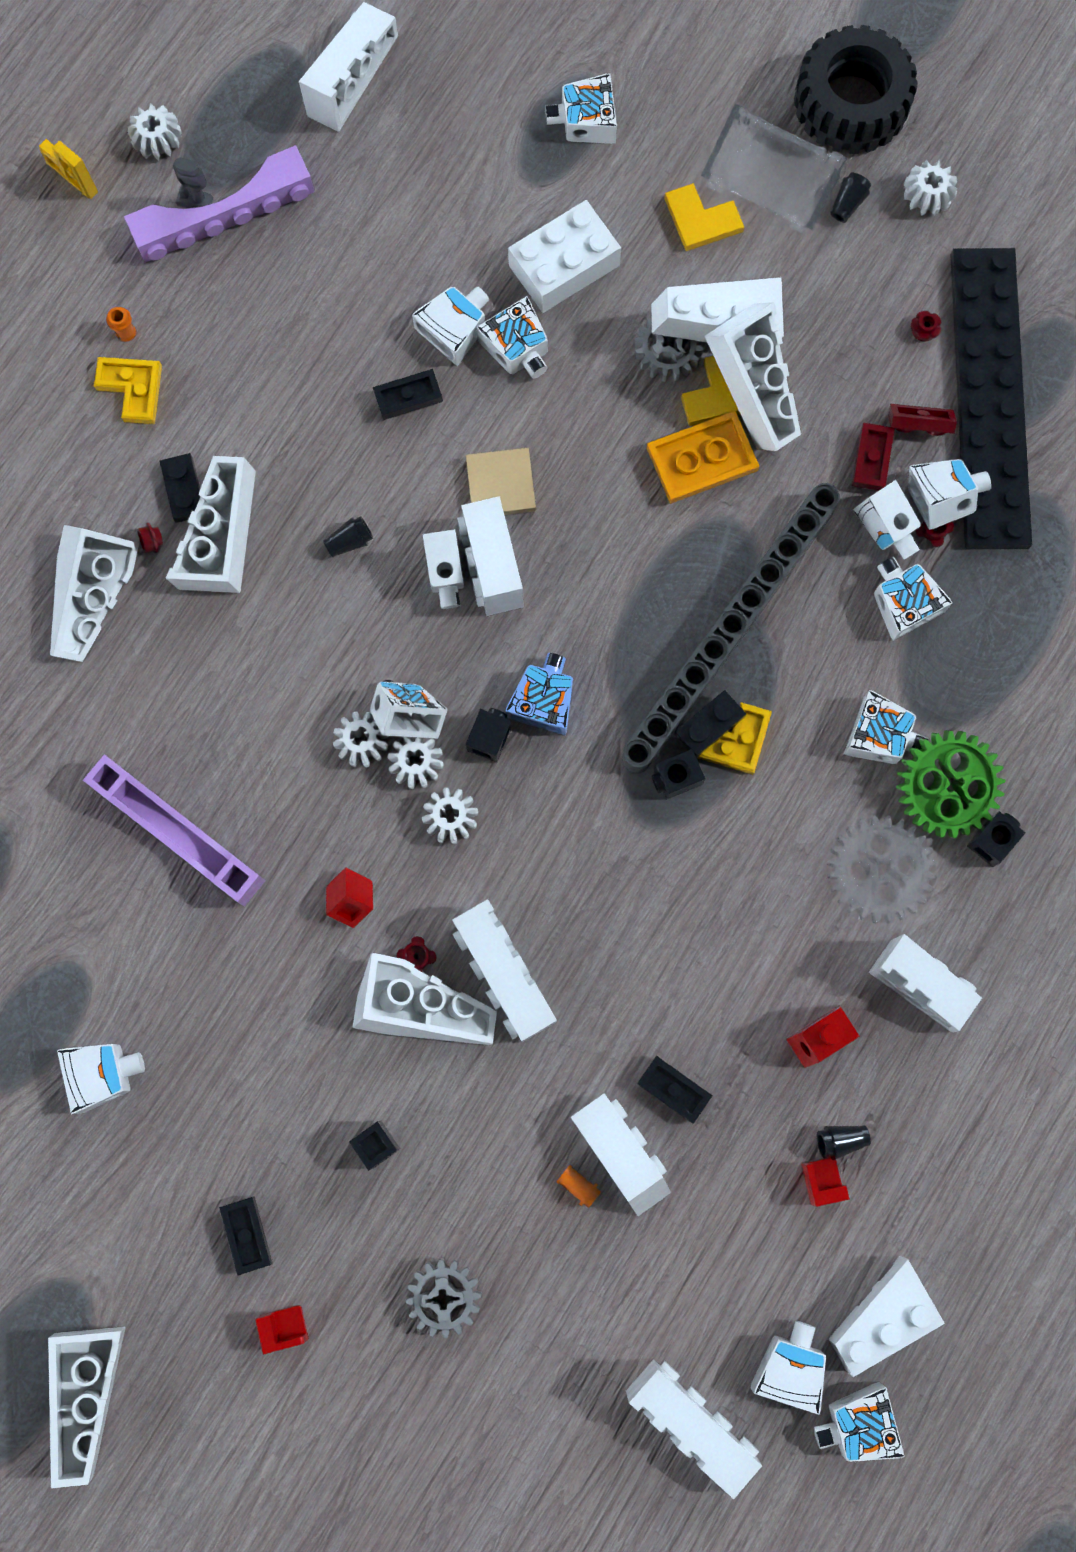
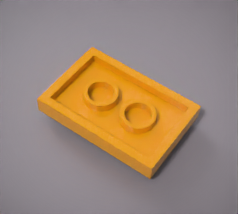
[646,411,760,504]

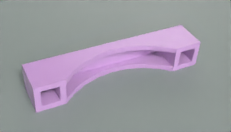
[124,145,314,263]
[83,755,266,907]

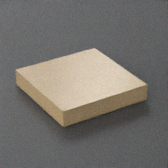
[466,448,536,515]

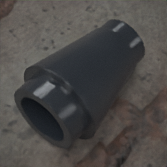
[830,172,871,223]
[323,516,373,557]
[817,1125,871,1160]

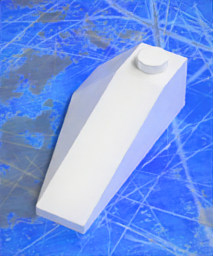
[50,525,139,662]
[353,953,497,1045]

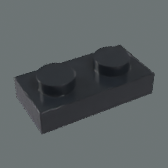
[373,369,443,420]
[159,453,200,523]
[675,690,746,758]
[637,1056,713,1124]
[219,1196,273,1276]

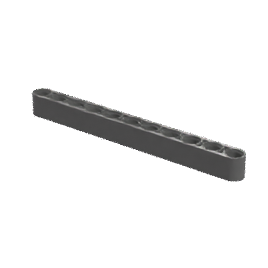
[622,483,840,773]

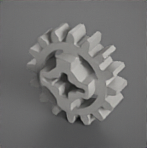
[634,318,703,382]
[405,1258,482,1338]

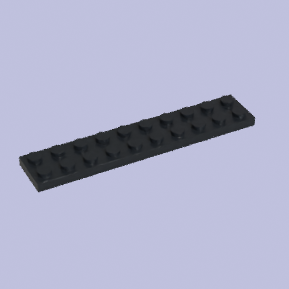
[950,248,1032,549]

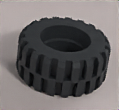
[794,25,918,154]

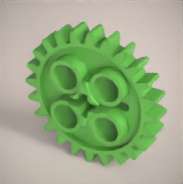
[896,730,1006,838]

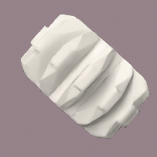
[127,103,182,161]
[904,160,957,216]
[333,712,389,767]
[387,737,444,789]
[422,788,478,844]

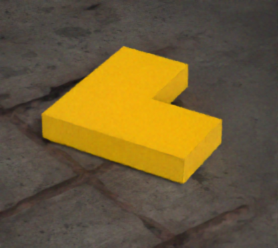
[39,139,98,199]
[664,183,744,251]
[681,356,740,426]
[94,357,162,424]
[697,702,772,775]

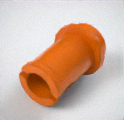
[106,307,136,342]
[557,1165,601,1208]

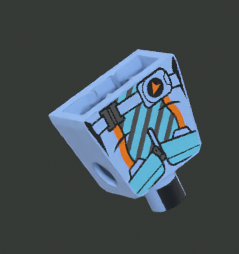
[506,653,573,736]

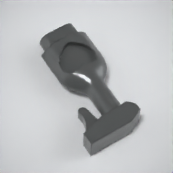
[173,158,213,208]

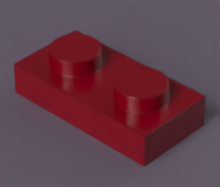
[888,404,957,436]
[852,422,895,491]

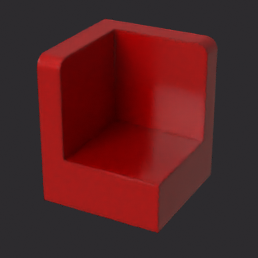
[326,867,373,928]
[801,1158,850,1207]
[255,1305,309,1355]

